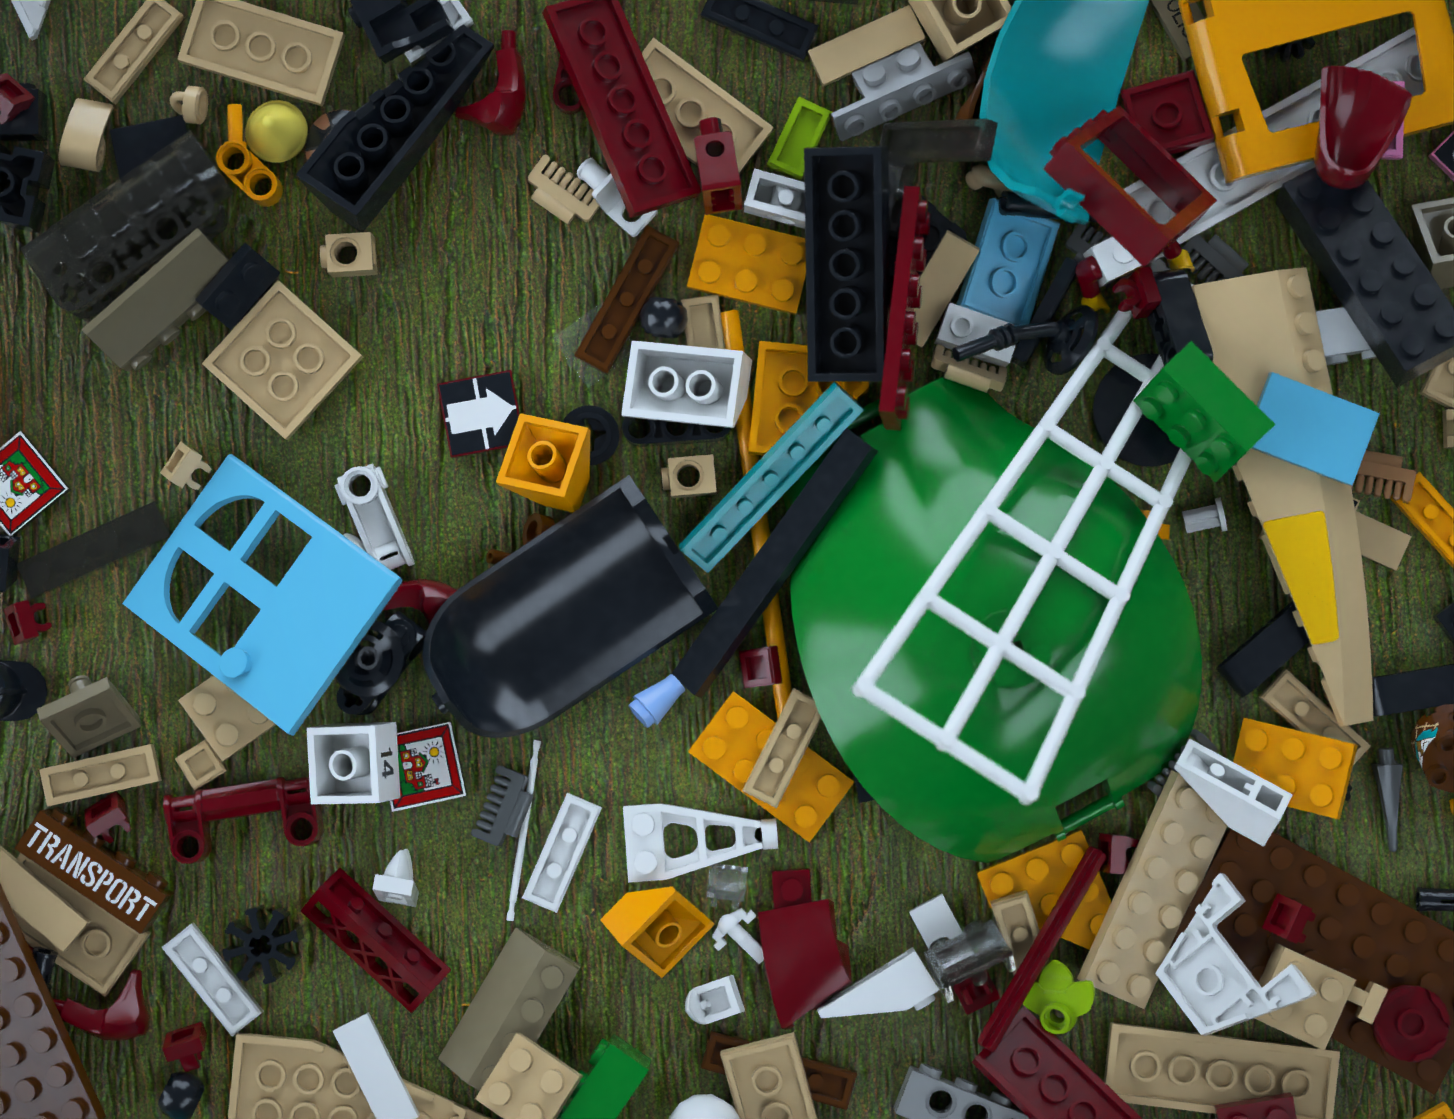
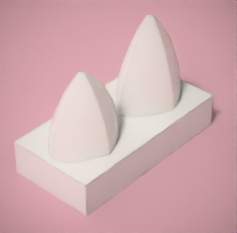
[372,849,419,907]

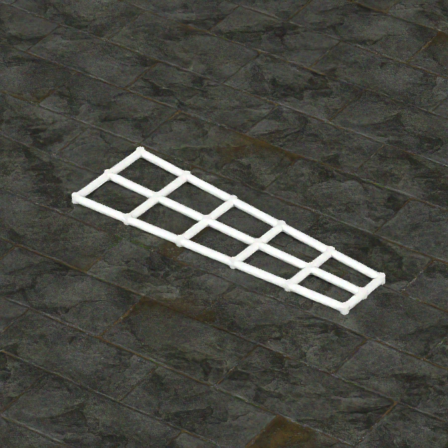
[852,259,1194,805]

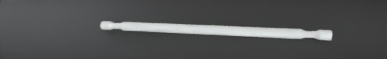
[506,740,541,921]

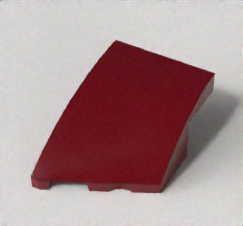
[758,899,852,1030]

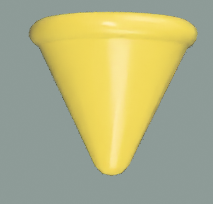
[245,100,308,163]

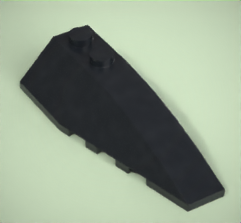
[296,24,494,232]

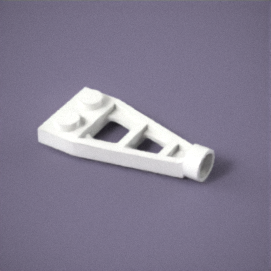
[623,803,778,883]

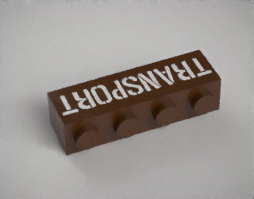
[14,807,174,934]

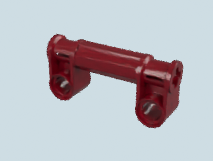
[163,774,324,864]

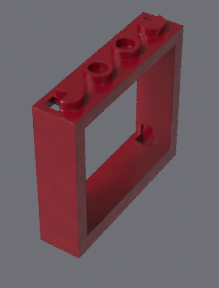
[1043,105,1217,267]

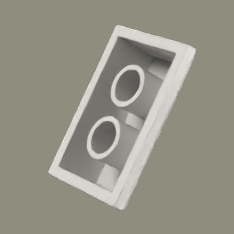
[621,340,752,428]

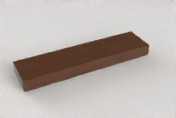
[574,225,680,375]
[701,1030,857,1110]

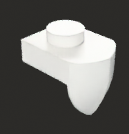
[685,975,745,1025]

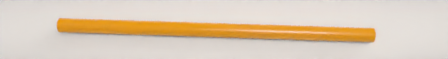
[720,310,792,720]

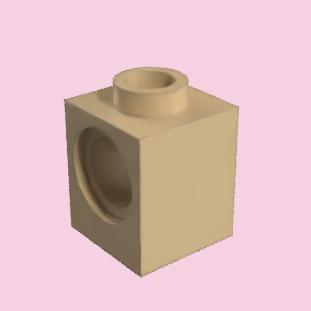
[320,232,378,278]
[661,454,717,498]

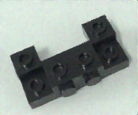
[348,0,455,64]

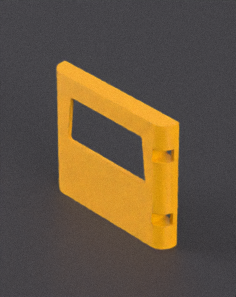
[1177,0,1454,183]

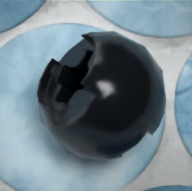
[640,297,688,338]
[158,1071,205,1119]

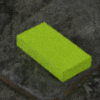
[767,97,833,181]

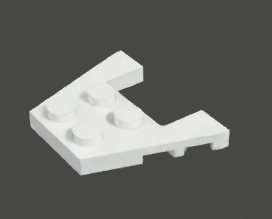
[1155,873,1317,1036]

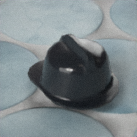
[0,661,48,721]

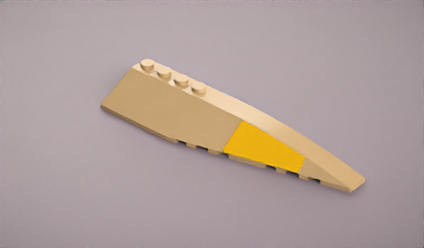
[1191,267,1373,727]

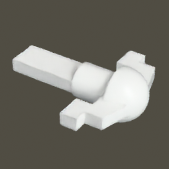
[712,908,764,964]

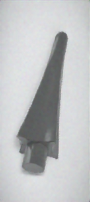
[1371,747,1403,852]

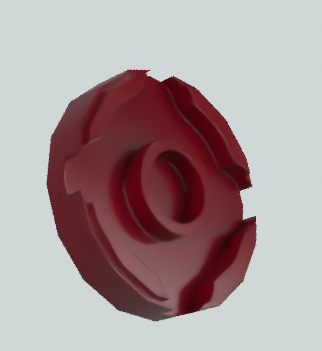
[1371,985,1451,1063]

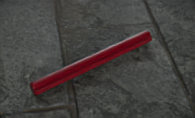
[977,846,1106,1052]

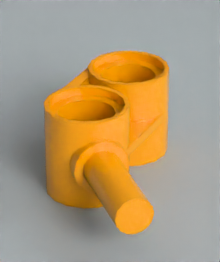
[216,104,283,207]

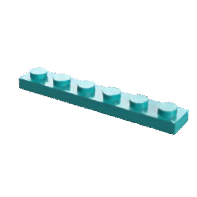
[679,381,864,573]

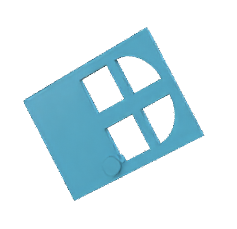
[122,454,402,736]

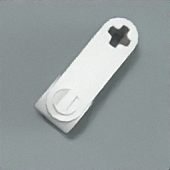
[334,463,415,570]

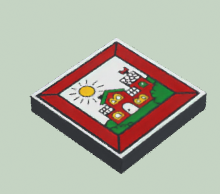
[0,431,71,536]
[390,721,467,812]

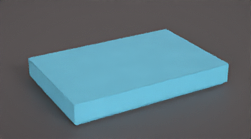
[956,198,1060,325]
[1252,372,1380,486]

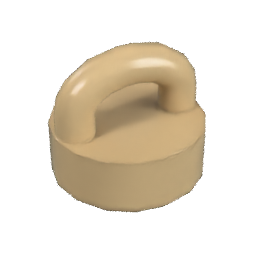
[170,86,208,124]

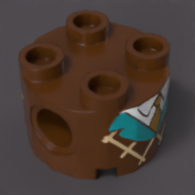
[1411,704,1454,793]

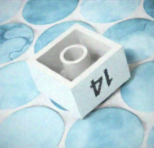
[307,722,401,804]

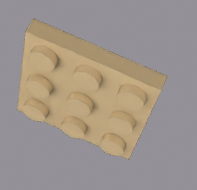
[202,280,363,440]

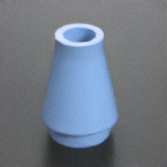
[628,674,685,728]

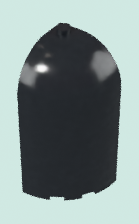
[423,475,718,738]

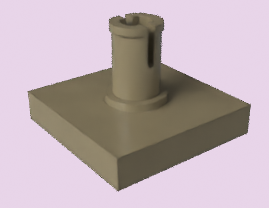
[37,675,141,758]

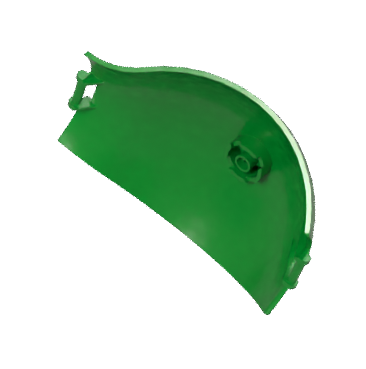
[782,375,1202,863]

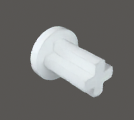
[1182,498,1228,533]

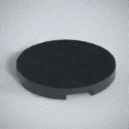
[1092,354,1180,467]

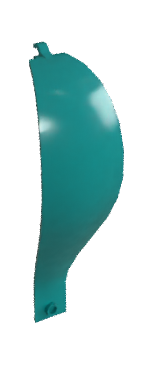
[979,0,1149,225]

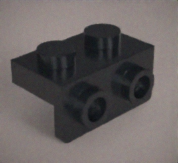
[195,243,280,330]

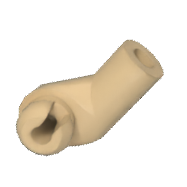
[965,164,1013,198]

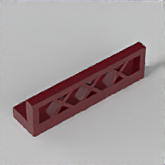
[300,868,451,1014]

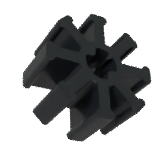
[222,904,304,984]

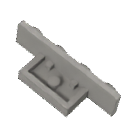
[831,42,976,141]

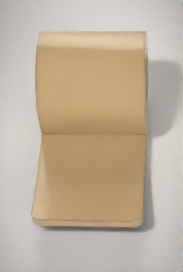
[59,98,114,172]

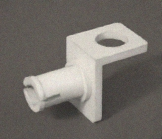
[577,158,658,237]

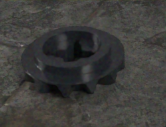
[563,405,619,466]

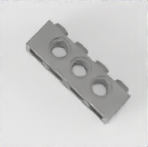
[893,1063,1030,1119]

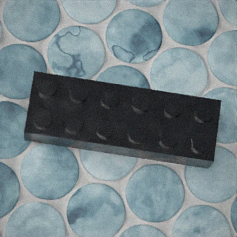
[804,146,891,381]
[1276,167,1454,387]

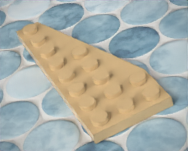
[228,1032,493,1119]

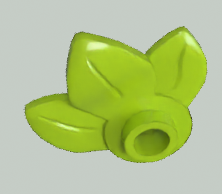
[1023,960,1095,1034]

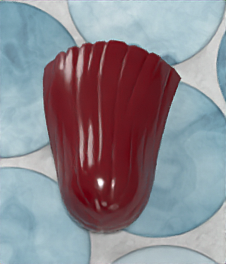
[1314,66,1412,190]

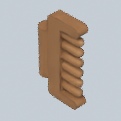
[1351,450,1416,504]

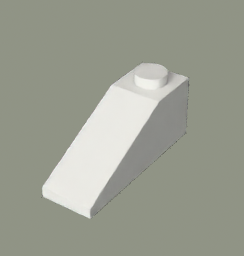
[1174,739,1293,846]
[817,947,939,1018]

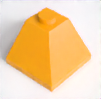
[496,413,591,512]
[600,887,715,978]

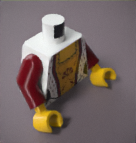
[1076,224,1195,314]

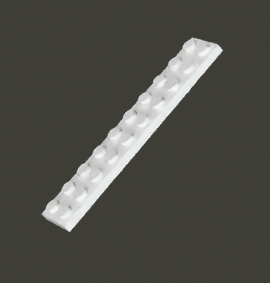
[1124,27,1424,245]

